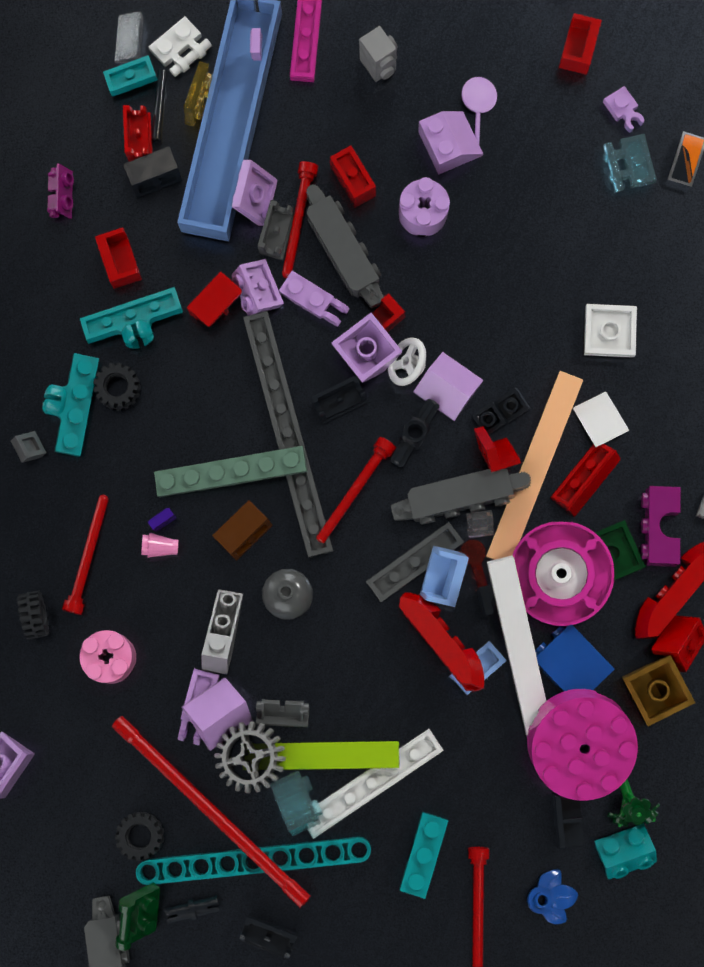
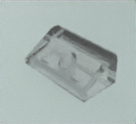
[115,12,143,63]

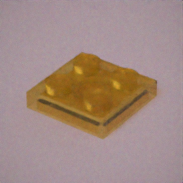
[184,61,212,127]

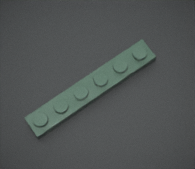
[154,446,308,498]

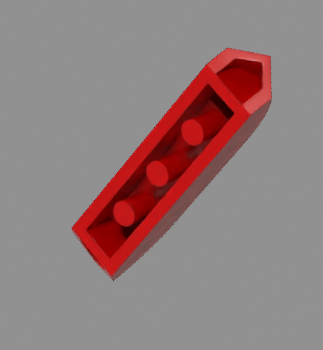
[635,542,704,639]
[399,592,484,692]

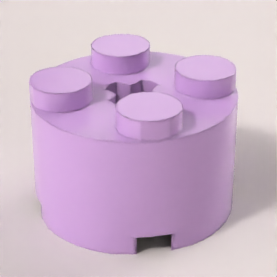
[399,177,450,236]

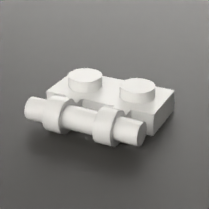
[148,16,212,77]

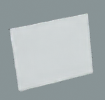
[573,392,629,447]

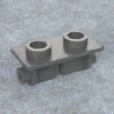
[256,699,309,727]

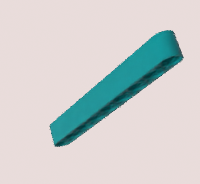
[136,837,371,885]

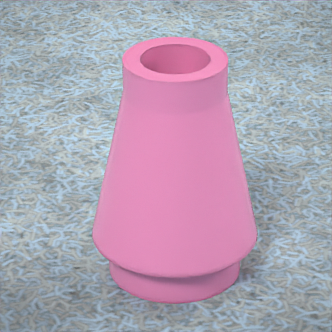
[141,533,178,558]

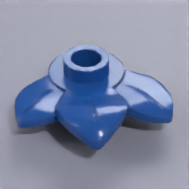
[527,869,578,924]

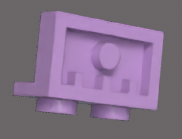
[232,259,284,316]

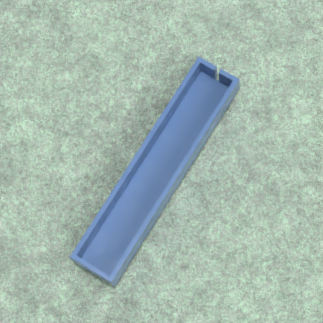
[177,0,282,242]

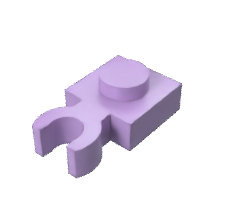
[603,86,644,133]

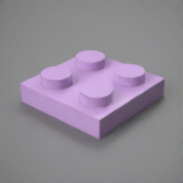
[232,160,278,226]

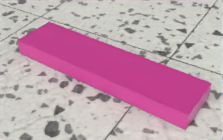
[290,0,322,82]

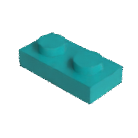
[103,55,158,97]

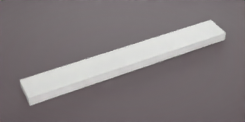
[487,555,546,736]

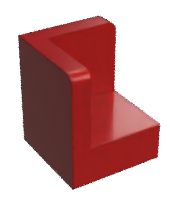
[372,293,405,333]

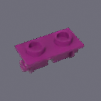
[47,164,74,218]

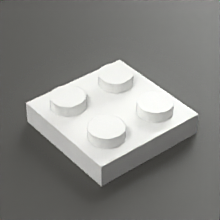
[584,304,637,357]

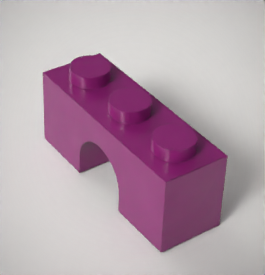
[641,486,681,567]

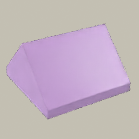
[331,313,402,383]
[182,678,253,751]
[0,732,35,799]

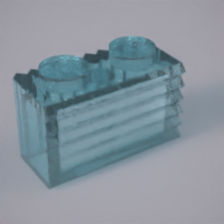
[270,771,323,836]

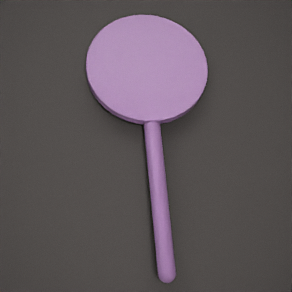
[461,77,497,144]

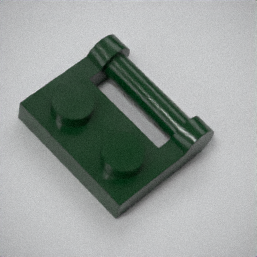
[115,882,160,951]

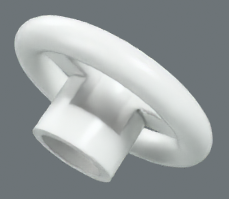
[388,338,426,386]

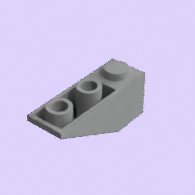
[202,589,243,675]

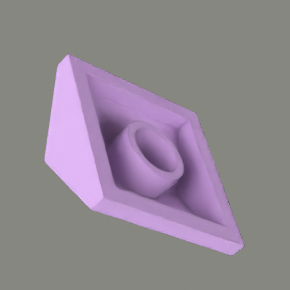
[413,352,483,421]

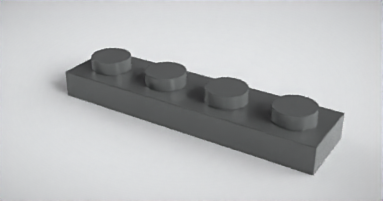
[366,522,464,603]

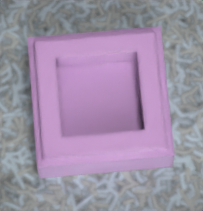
[250,28,262,61]

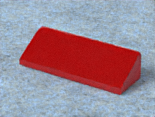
[550,444,621,517]

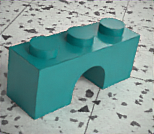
[399,811,448,899]

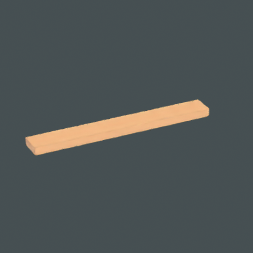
[486,371,583,560]

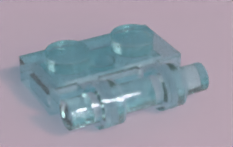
[603,134,657,192]

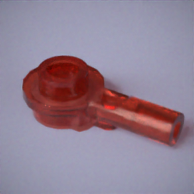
[460,540,488,588]

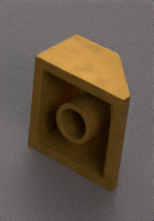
[622,655,695,726]

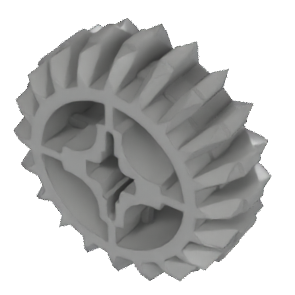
[214,721,286,793]

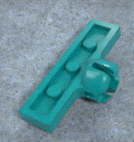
[80,287,183,349]
[42,353,99,457]

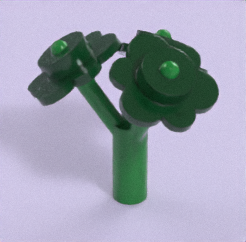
[607,779,660,827]

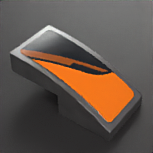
[668,131,704,187]

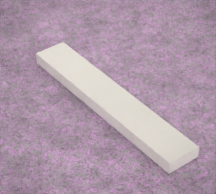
[299,729,444,839]

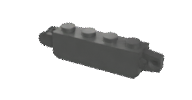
[306,184,384,309]
[391,468,531,525]
[84,896,130,967]

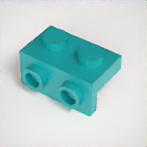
[594,823,657,879]

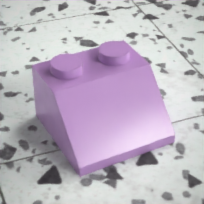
[418,111,483,175]

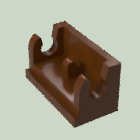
[212,500,273,561]

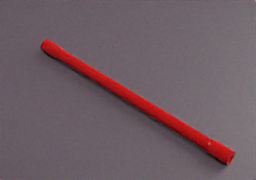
[112,716,311,908]

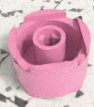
[80,630,136,684]

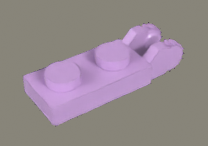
[279,271,349,327]
[178,668,220,745]

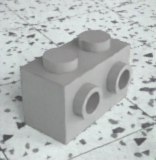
[359,26,398,82]

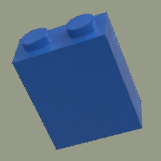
[535,625,615,692]

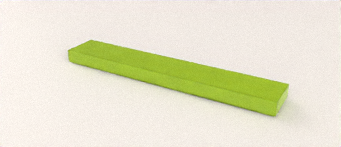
[243,741,400,770]

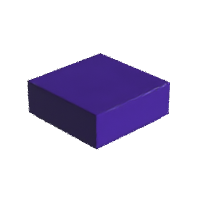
[148,508,177,533]

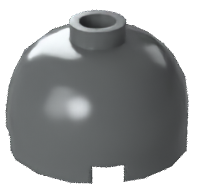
[262,569,313,620]

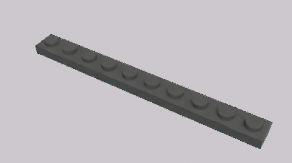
[243,311,333,558]

